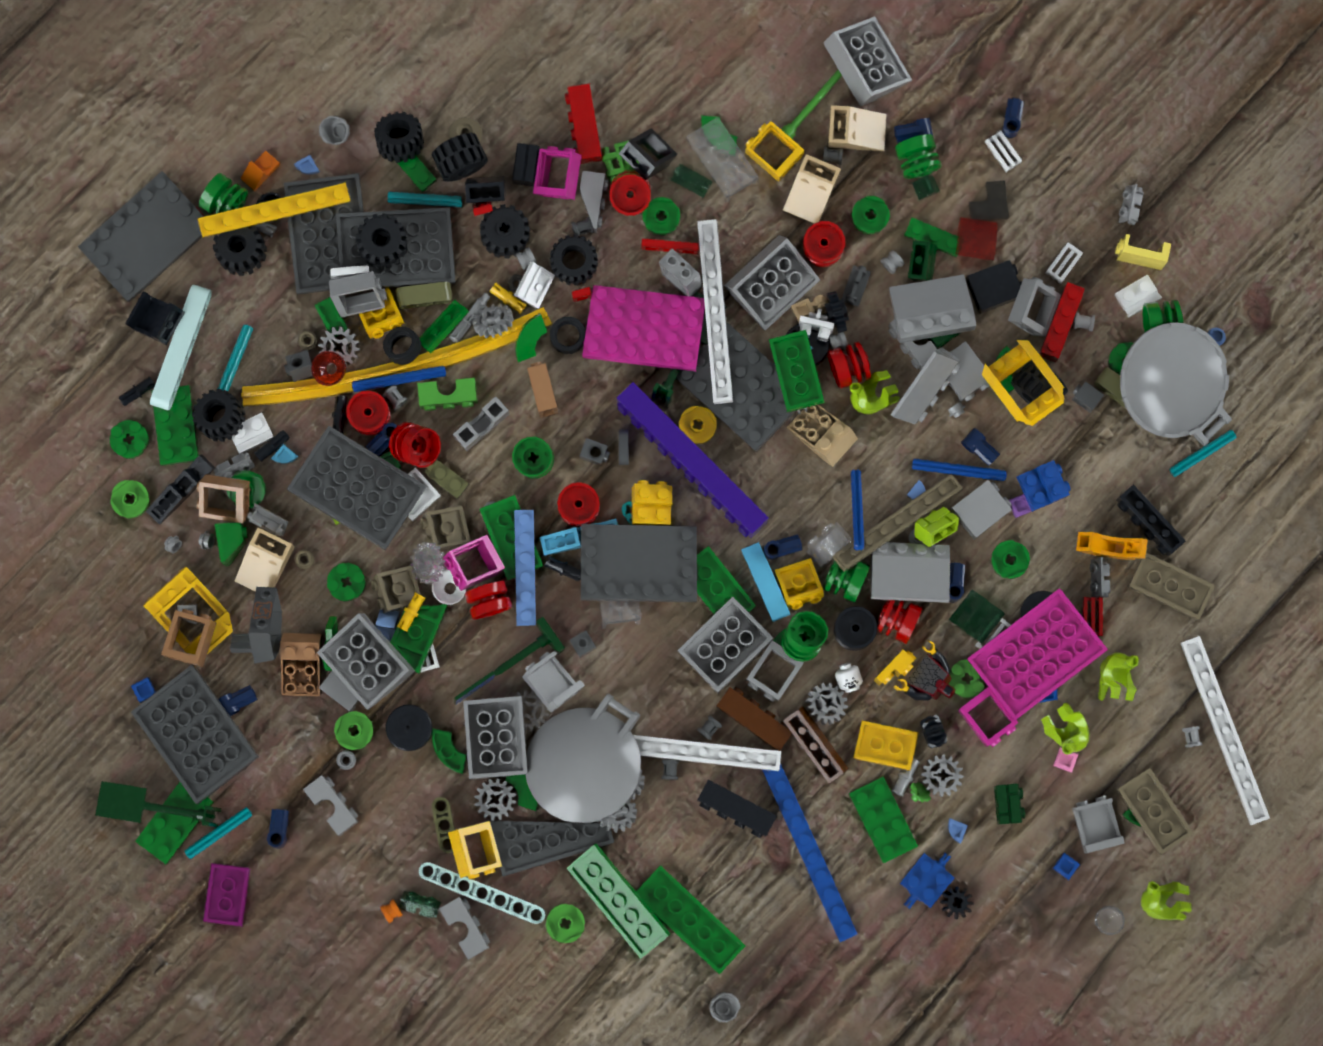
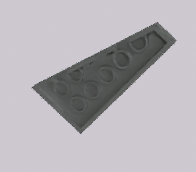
[486,820,615,877]

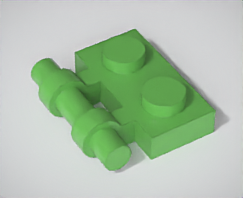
[601,140,639,183]

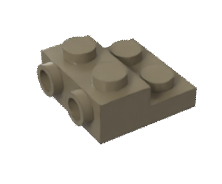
[420,506,471,552]
[371,565,421,614]

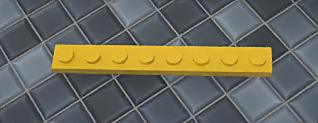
[197,183,350,238]

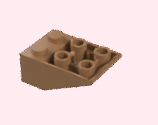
[280,633,322,696]

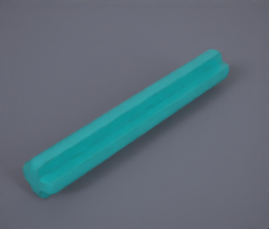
[387,192,462,207]
[218,324,253,391]
[1169,430,1237,477]
[184,807,252,859]

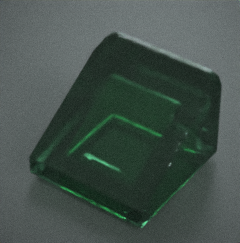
[912,175,940,200]

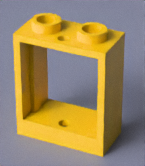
[745,121,805,182]
[448,821,502,880]

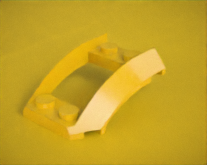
[982,340,1064,426]
[143,566,233,655]

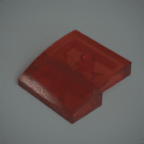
[956,217,997,261]

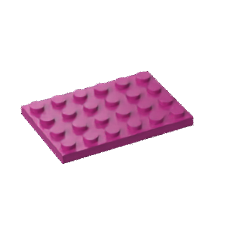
[582,285,705,372]
[967,588,1108,721]

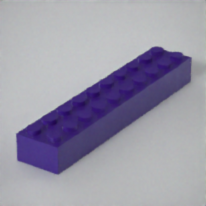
[617,382,769,538]

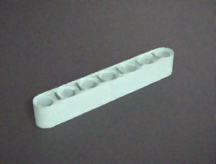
[150,285,212,411]
[419,862,546,924]

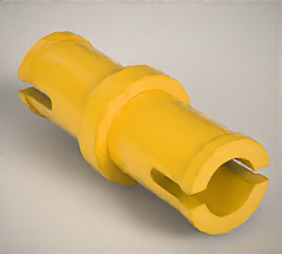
[489,282,527,314]
[396,593,426,632]

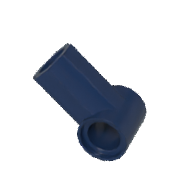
[1002,98,1024,139]
[894,118,934,143]
[365,423,397,457]
[961,428,1000,467]
[763,534,803,560]
[949,563,965,603]
[218,685,258,716]
[267,809,289,849]

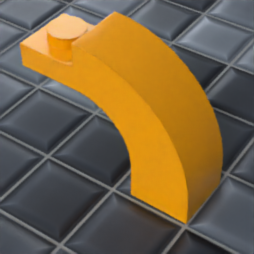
[1076,532,1148,560]

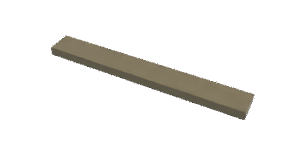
[832,474,963,572]

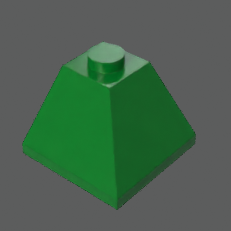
[215,523,248,566]

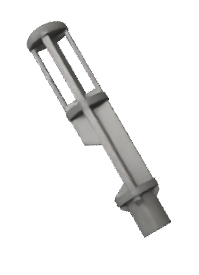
[449,293,491,343]

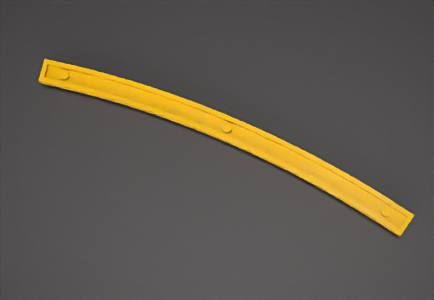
[241,307,552,406]

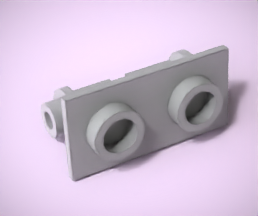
[1119,184,1144,225]
[213,452,255,478]
[247,503,289,536]

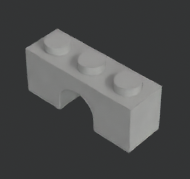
[888,319,937,370]
[453,397,510,451]
[303,775,358,836]
[439,897,490,960]

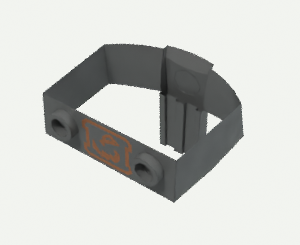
[230,587,282,664]

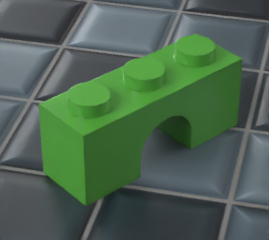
[417,378,478,411]

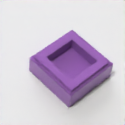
[1009,494,1032,518]

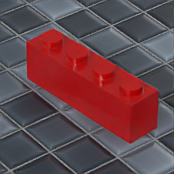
[565,83,602,164]
[1039,282,1085,363]

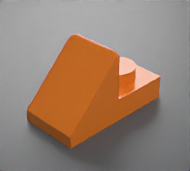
[240,150,280,192]

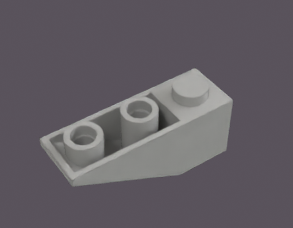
[580,171,608,233]

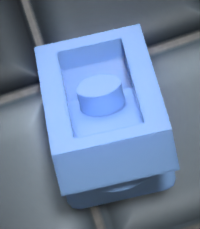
[375,610,400,642]

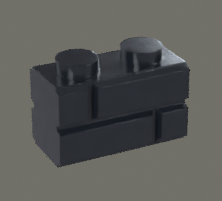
[512,143,540,187]

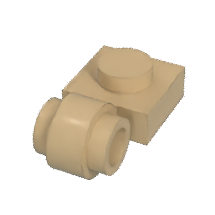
[791,295,829,323]

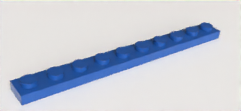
[762,763,858,942]

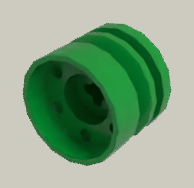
[895,134,942,179]
[199,173,249,214]
[1142,300,1184,333]
[512,437,554,479]
[825,561,870,603]
[781,611,828,662]

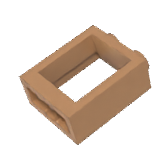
[527,362,559,418]
[197,474,250,523]
[161,609,217,667]

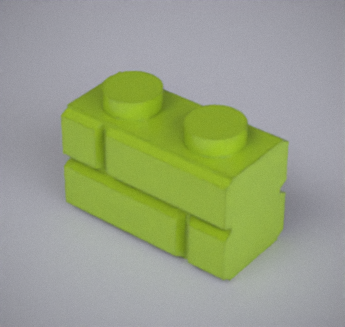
[914,507,959,547]

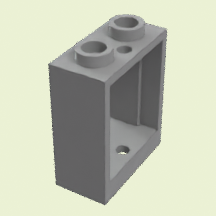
[659,249,702,297]
[329,271,387,317]
[1008,277,1061,337]
[746,641,804,702]

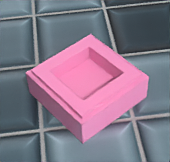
[1053,747,1079,773]

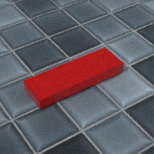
[472,202,493,216]
[641,238,699,254]

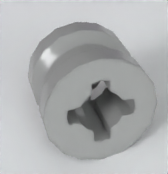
[515,247,537,270]
[881,250,904,274]
[828,332,848,350]

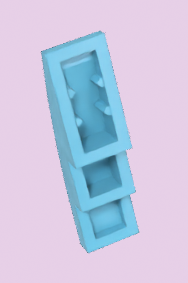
[540,519,618,556]
[741,542,790,622]

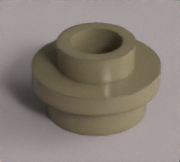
[298,331,317,350]
[295,550,314,569]

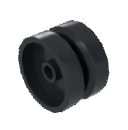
[833,606,877,651]

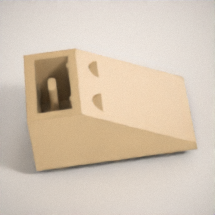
[828,105,886,151]
[783,154,841,223]
[787,405,858,467]
[235,528,295,592]

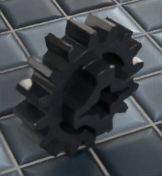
[824,291,849,333]

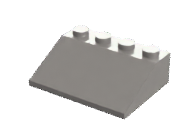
[823,17,912,107]
[724,235,820,330]
[889,275,976,343]
[890,347,961,424]
[871,542,950,603]
[677,597,773,694]
[317,613,415,710]
[463,696,528,780]

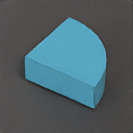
[271,444,298,464]

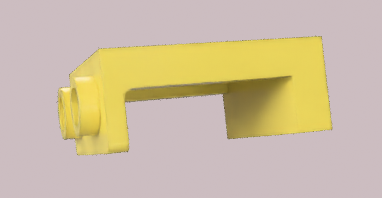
[1115,234,1171,270]

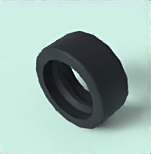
[550,317,586,354]
[383,326,421,365]

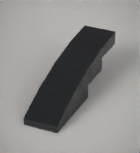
[146,454,215,524]

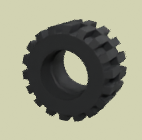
[374,112,424,163]
[550,234,598,286]
[192,389,245,442]

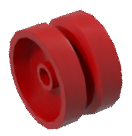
[610,170,651,216]
[803,221,845,267]
[346,391,391,436]
[557,482,600,528]
[464,581,512,620]

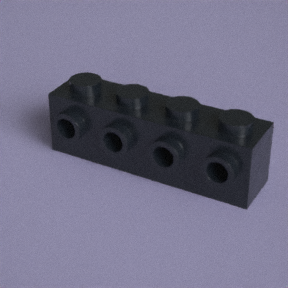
[1116,484,1186,556]
[697,779,777,838]

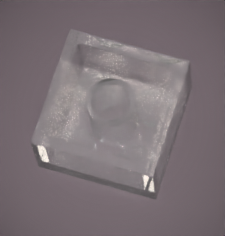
[806,522,852,569]

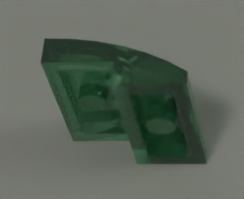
[949,590,1005,644]

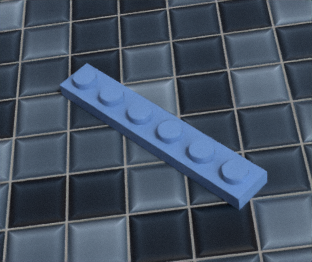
[514,510,536,626]

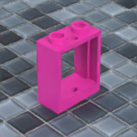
[533,146,582,200]
[443,535,505,591]
[957,687,1018,747]

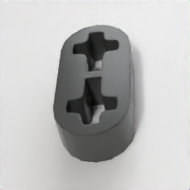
[619,429,629,465]

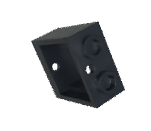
[619,128,678,180]

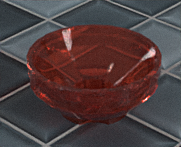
[311,351,346,386]

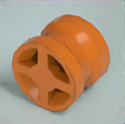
[380,899,403,923]

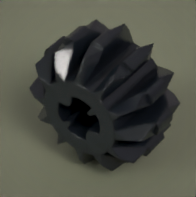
[920,715,947,749]
[940,886,974,919]

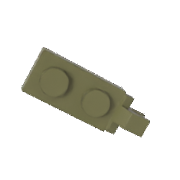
[424,460,469,499]

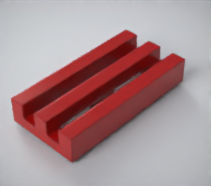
[1083,597,1103,636]

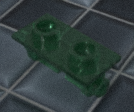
[671,164,713,198]
[399,891,442,919]

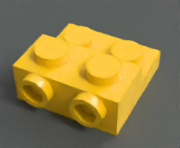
[359,287,405,339]
[632,480,672,526]
[775,558,824,610]
[873,650,916,685]

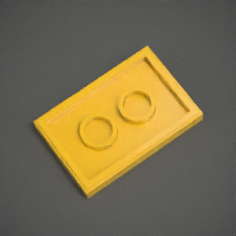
[853,721,919,771]

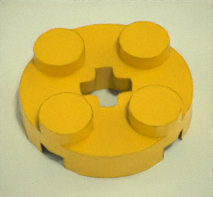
[679,406,717,445]

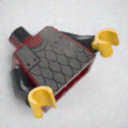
[894,640,955,701]

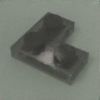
[969,180,1009,222]

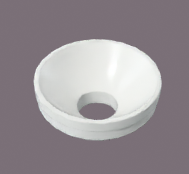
[432,570,467,605]

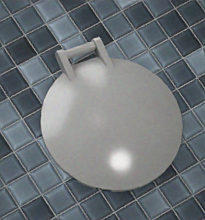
[1120,323,1232,446]
[525,693,641,823]

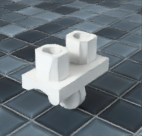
[799,308,834,342]

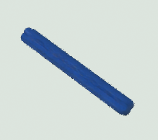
[352,366,446,392]
[912,459,1007,481]
[851,470,864,551]

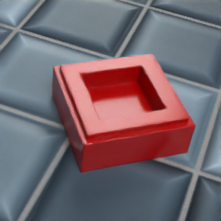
[571,287,592,302]

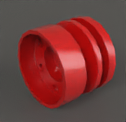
[827,341,871,389]
[389,422,441,468]
[877,600,923,644]

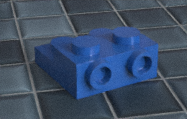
[1016,460,1071,512]

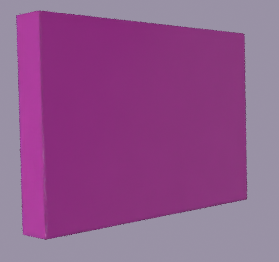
[203,863,251,927]

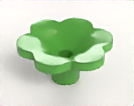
[910,782,931,802]

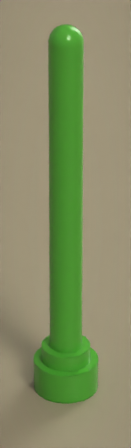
[781,69,842,139]

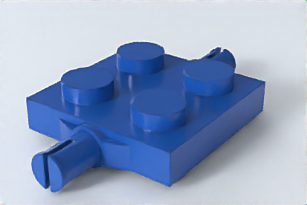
[900,853,955,909]

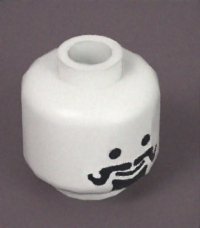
[835,663,863,693]

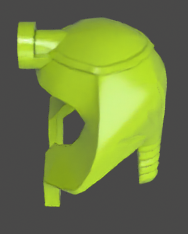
[850,370,900,415]
[1098,652,1139,701]
[1041,703,1090,755]
[1141,881,1192,920]

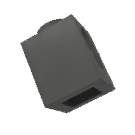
[284,350,316,382]
[1072,382,1104,413]
[580,438,610,466]
[570,631,596,658]

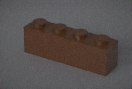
[716,687,792,751]
[783,706,849,783]

